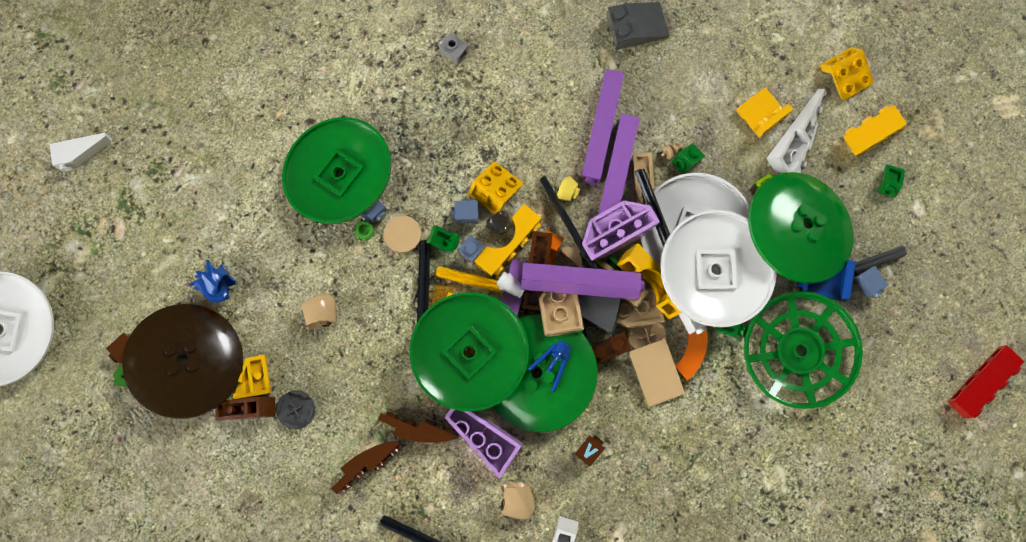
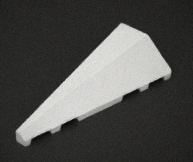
[767,89,827,174]

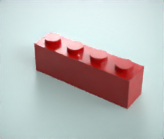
[947,345,1025,419]

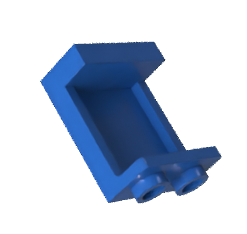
[797,260,856,302]

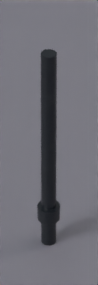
[540,176,599,269]

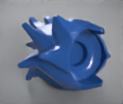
[189,260,237,303]

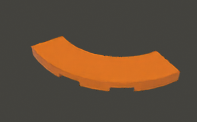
[675,326,708,382]

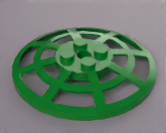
[743,291,863,409]

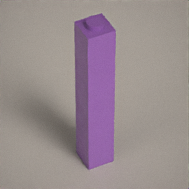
[581,69,625,185]
[598,114,640,215]
[521,263,645,300]

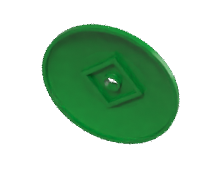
[282,117,392,224]
[748,172,853,284]
[409,292,529,412]
[493,314,598,432]

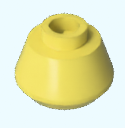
[557,176,580,201]

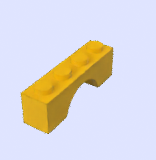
[474,204,542,278]
[617,243,682,319]

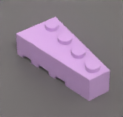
[445,409,523,479]

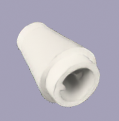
[496,272,525,298]

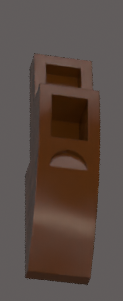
[592,332,632,365]
[378,411,458,443]
[331,441,402,494]

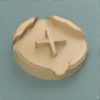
[384,215,422,254]
[628,323,667,349]

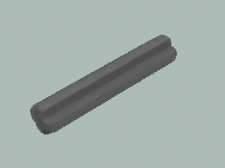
[854,246,907,274]

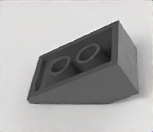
[606,2,669,50]

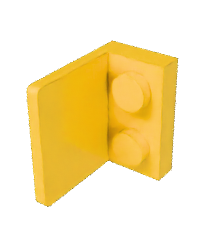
[820,47,874,100]
[736,88,793,138]
[467,162,523,217]

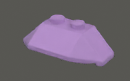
[582,201,660,261]

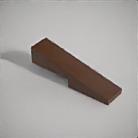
[523,231,553,313]

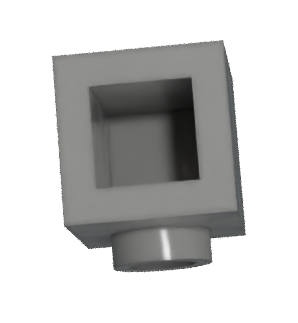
[439,33,469,66]

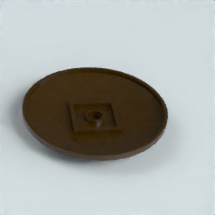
[122,304,243,419]

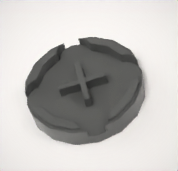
[276,390,316,429]

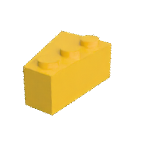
[843,105,907,158]

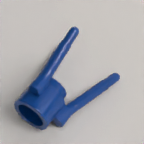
[529,340,572,392]

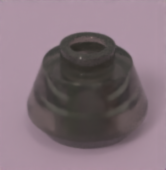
[486,210,511,235]

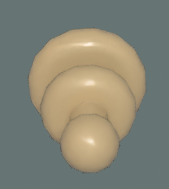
[661,143,684,160]

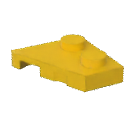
[233,355,272,399]

